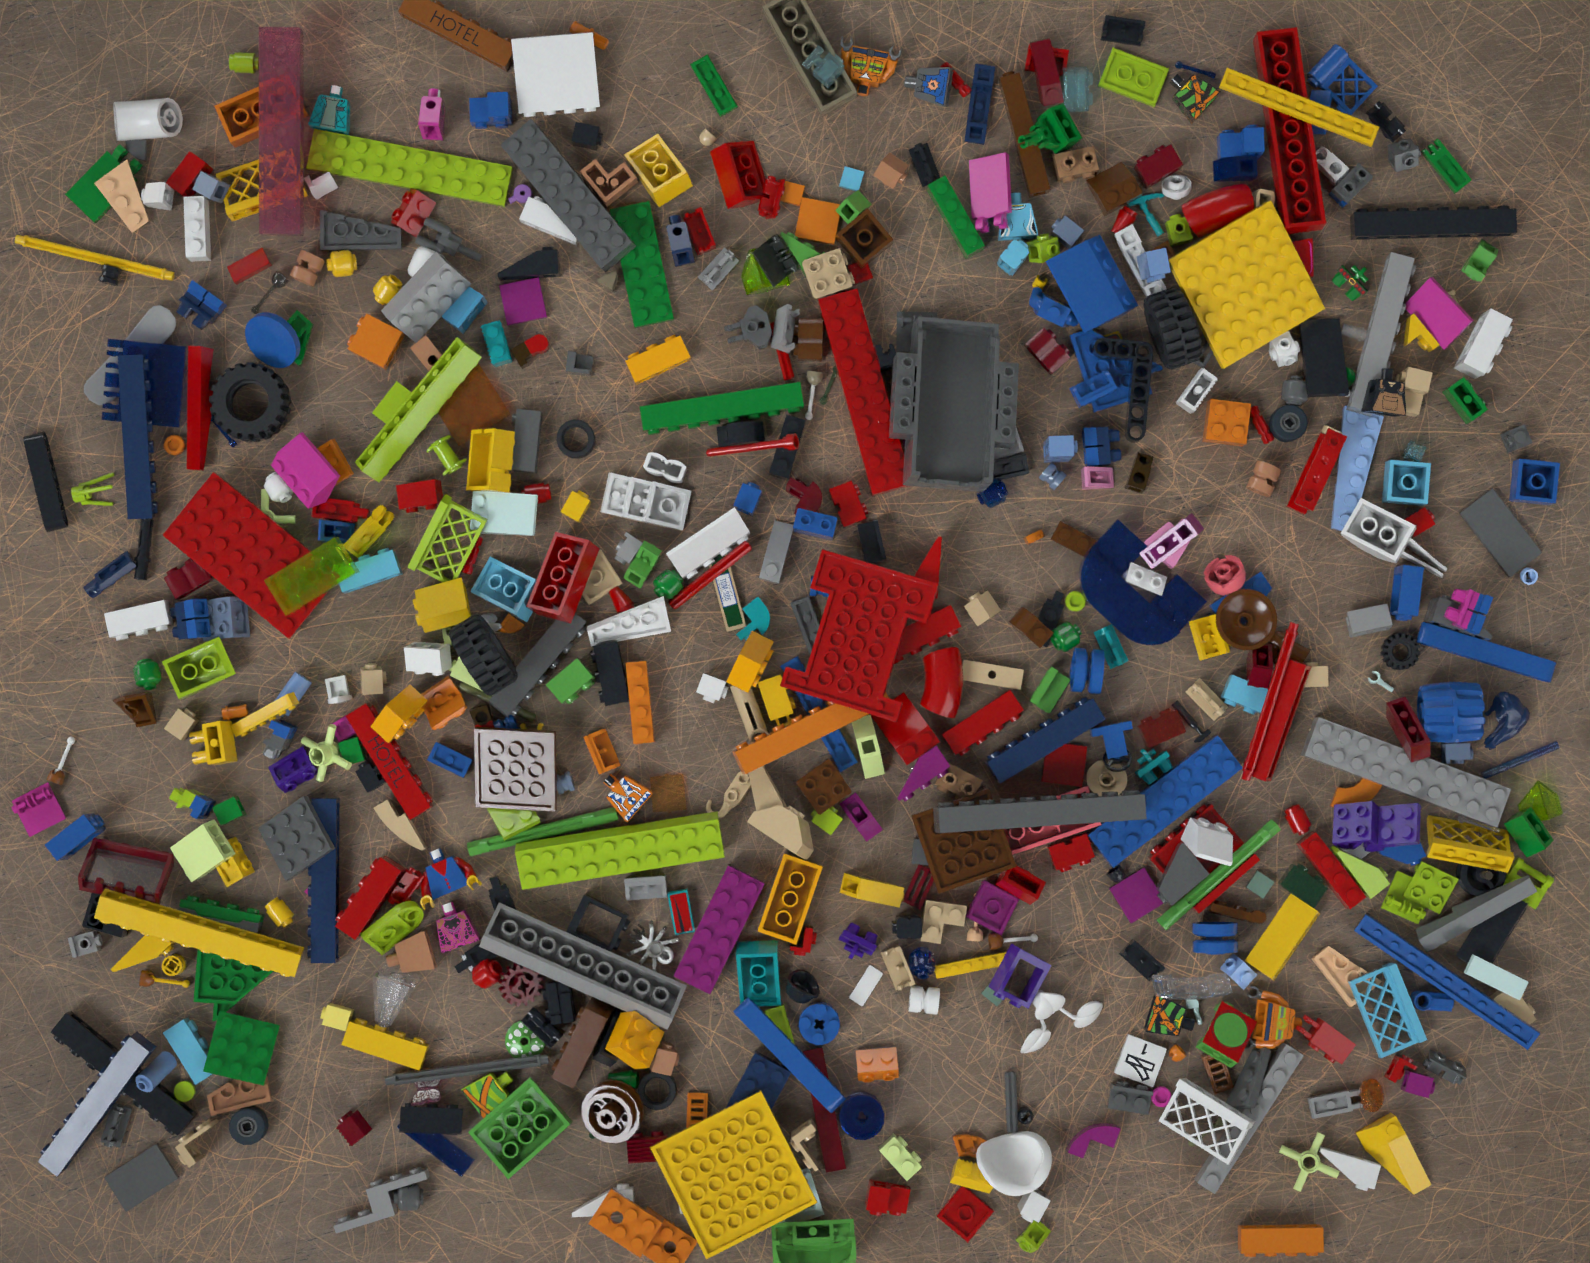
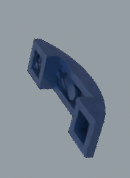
[964,64,995,145]

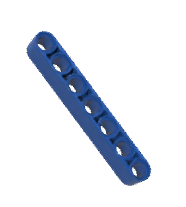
[1416,622,1556,683]
[733,997,846,1113]

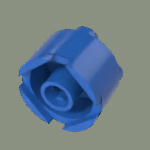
[799,1002,840,1045]

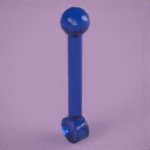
[1175,61,1216,78]
[211,414,237,448]

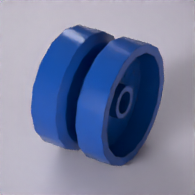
[1070,647,1105,694]
[1192,922,1238,955]

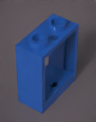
[1389,565,1424,621]
[45,813,106,861]

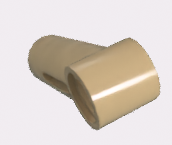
[730,686,769,743]

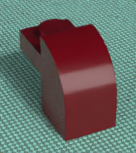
[786,477,822,515]

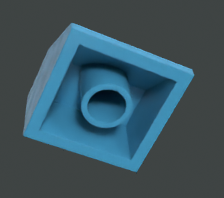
[442,286,488,334]

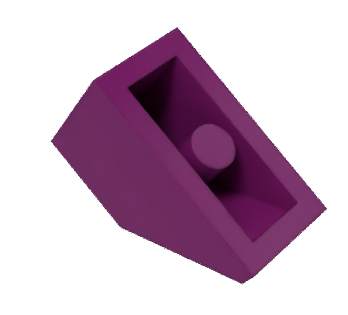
[839,792,883,842]

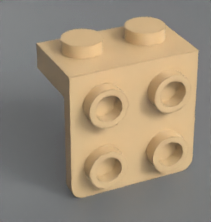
[802,248,855,299]
[175,1119,219,1168]

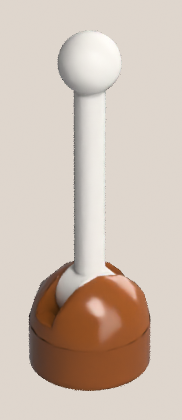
[46,737,75,785]
[988,933,1038,950]

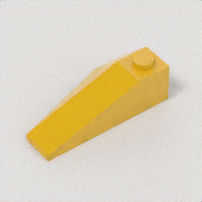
[1355,1112,1431,1195]

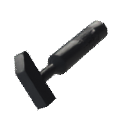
[1171,700,1211,743]

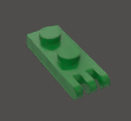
[1421,139,1472,194]

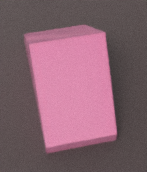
[1081,466,1114,490]

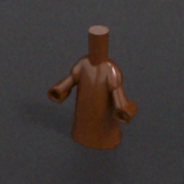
[1268,631,1311,664]

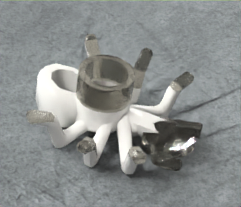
[627,920,679,972]

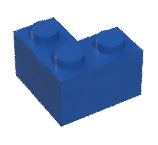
[469,92,513,129]
[1217,124,1265,162]

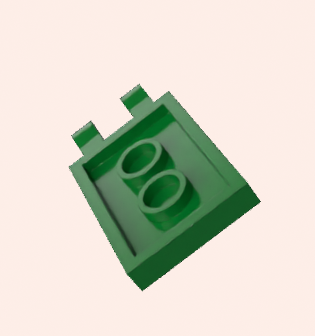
[65,144,143,223]

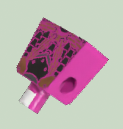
[418,88,445,140]
[436,902,481,953]

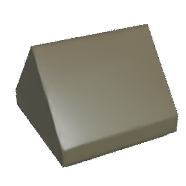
[597,271,618,292]

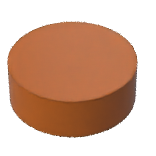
[164,435,186,456]

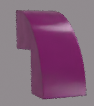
[1066,1123,1121,1158]

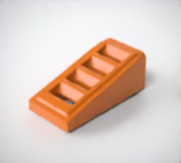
[686,1092,708,1128]

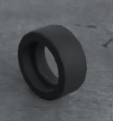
[556,419,596,459]
[638,1071,677,1110]

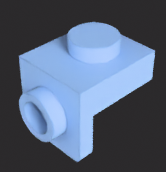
[1220,954,1257,990]

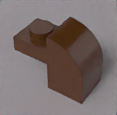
[1008,607,1053,648]

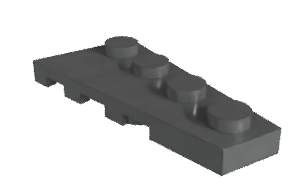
[320,210,402,251]

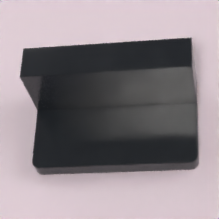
[857,519,886,564]

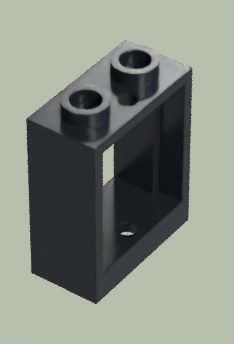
[566,894,630,952]

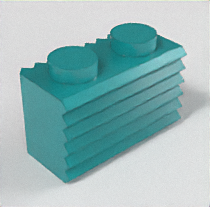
[480,320,513,367]

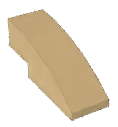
[374,799,427,851]

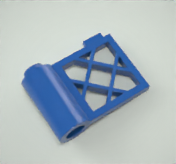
[1307,44,1378,115]

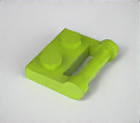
[1503,857,1554,910]

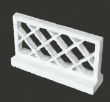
[1159,1078,1255,1165]

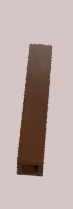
[999,71,1050,198]

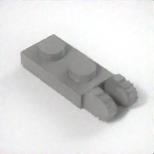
[1307,1088,1368,1119]

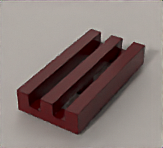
[902,864,934,910]

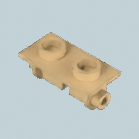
[1185,678,1228,721]

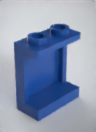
[793,508,837,541]

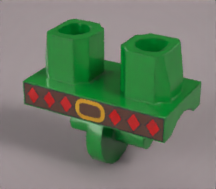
[1332,265,1368,301]

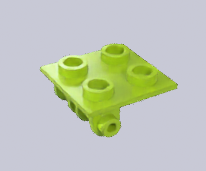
[1403,861,1459,914]
[1381,871,1426,924]

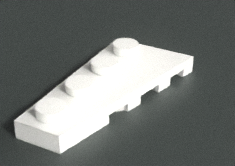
[587,596,671,647]

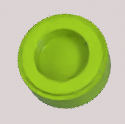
[1065,591,1086,612]
[174,1080,196,1102]

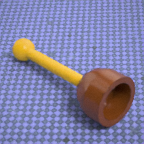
[139,970,190,988]

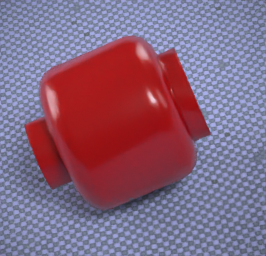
[472,959,503,989]

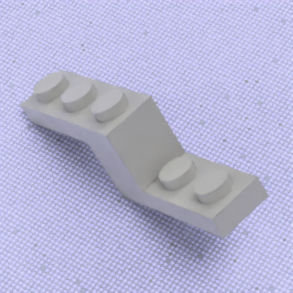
[334,1167,430,1233]

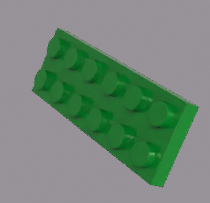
[610,201,674,328]

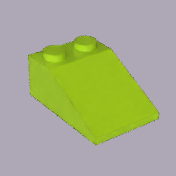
[162,637,236,700]

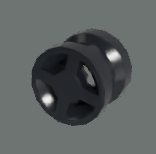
[98,265,122,286]

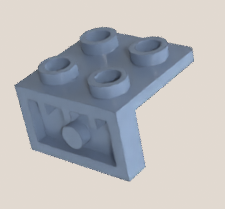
[201,597,250,641]

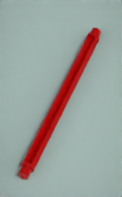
[1241,622,1299,781]

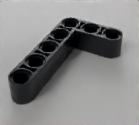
[1092,338,1153,443]

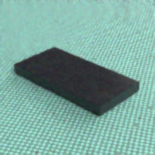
[1298,318,1349,398]

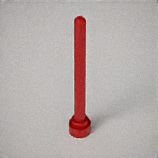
[706,433,799,457]

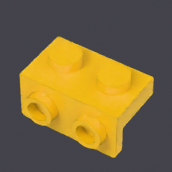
[1189,614,1230,661]

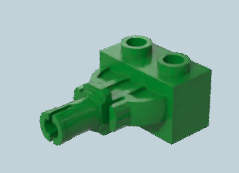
[1018,103,1082,154]

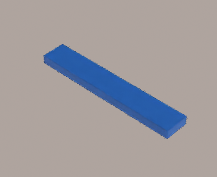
[780,656,858,772]

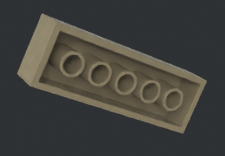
[762,0,857,117]

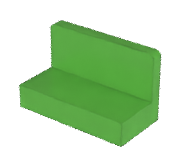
[1029,666,1070,713]

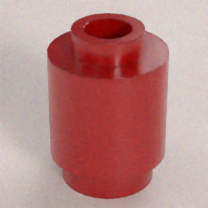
[521,482,552,504]
[1284,804,1312,835]

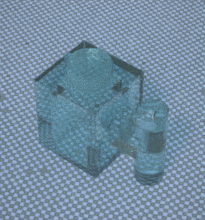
[802,45,844,88]

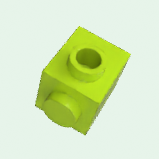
[811,806,843,835]

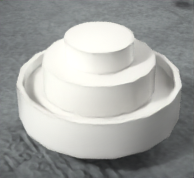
[1162,175,1192,200]

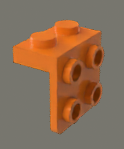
[421,676,467,730]

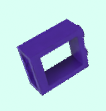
[988,944,1052,1009]

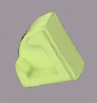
[442,626,453,646]

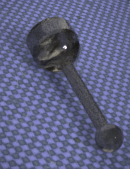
[251,271,290,314]

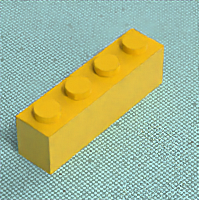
[341,1018,429,1070]

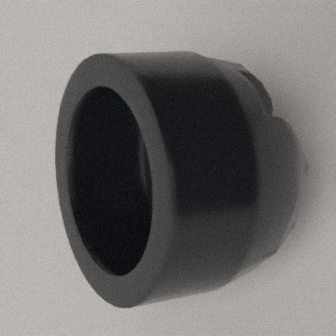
[1107,864,1125,882]
[1018,1107,1034,1124]

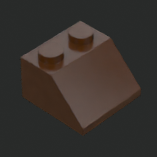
[1086,162,1143,217]

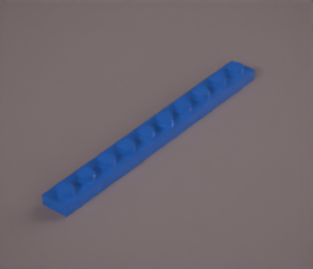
[1354,913,1540,1050]

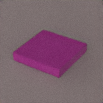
[499,277,547,326]
[1109,867,1163,923]
[965,880,1019,935]

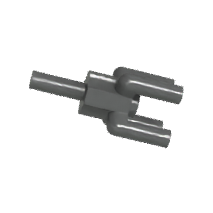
[415,217,482,262]

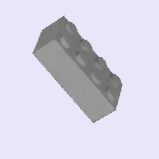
[381,251,471,343]

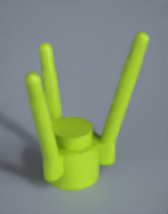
[71,473,114,506]

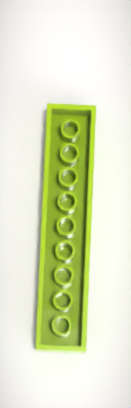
[515,811,725,890]

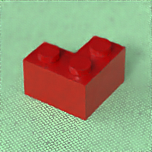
[865,1179,910,1216]

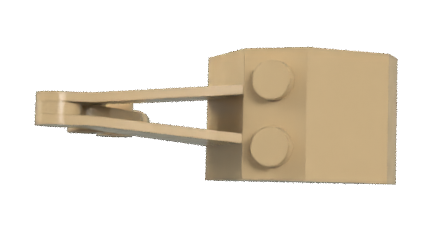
[706,766,814,860]

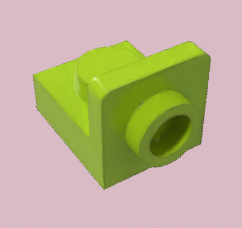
[1016,1220,1051,1253]

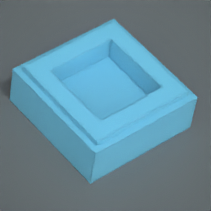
[839,166,864,191]

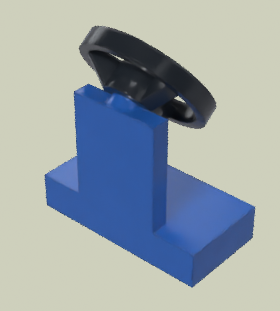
[1089,721,1133,772]

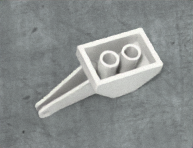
[1341,498,1447,578]

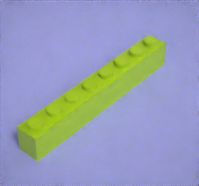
[355,337,482,482]

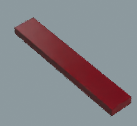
[802,1047,846,1173]

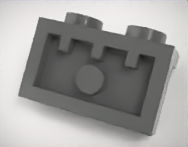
[1107,1081,1153,1115]

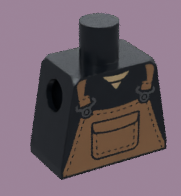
[1361,368,1406,417]

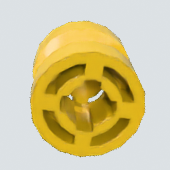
[162,954,186,976]

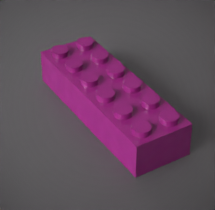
[674,865,765,994]

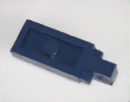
[83,551,136,598]

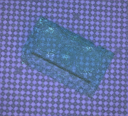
[1063,67,1093,112]

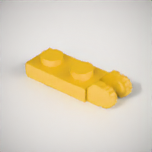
[343,505,394,558]

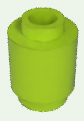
[229,52,260,74]

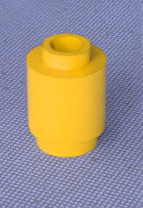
[265,897,294,928]

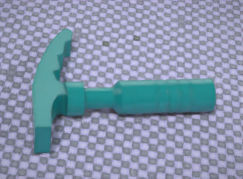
[1127,193,1165,237]

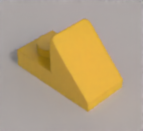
[1403,314,1440,352]

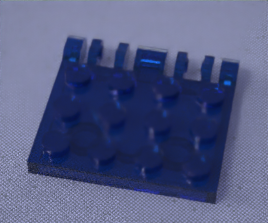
[101,339,186,428]

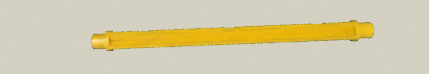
[15,235,175,281]

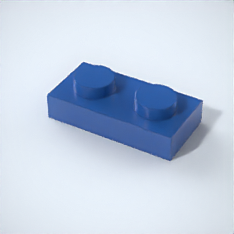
[427,742,473,778]

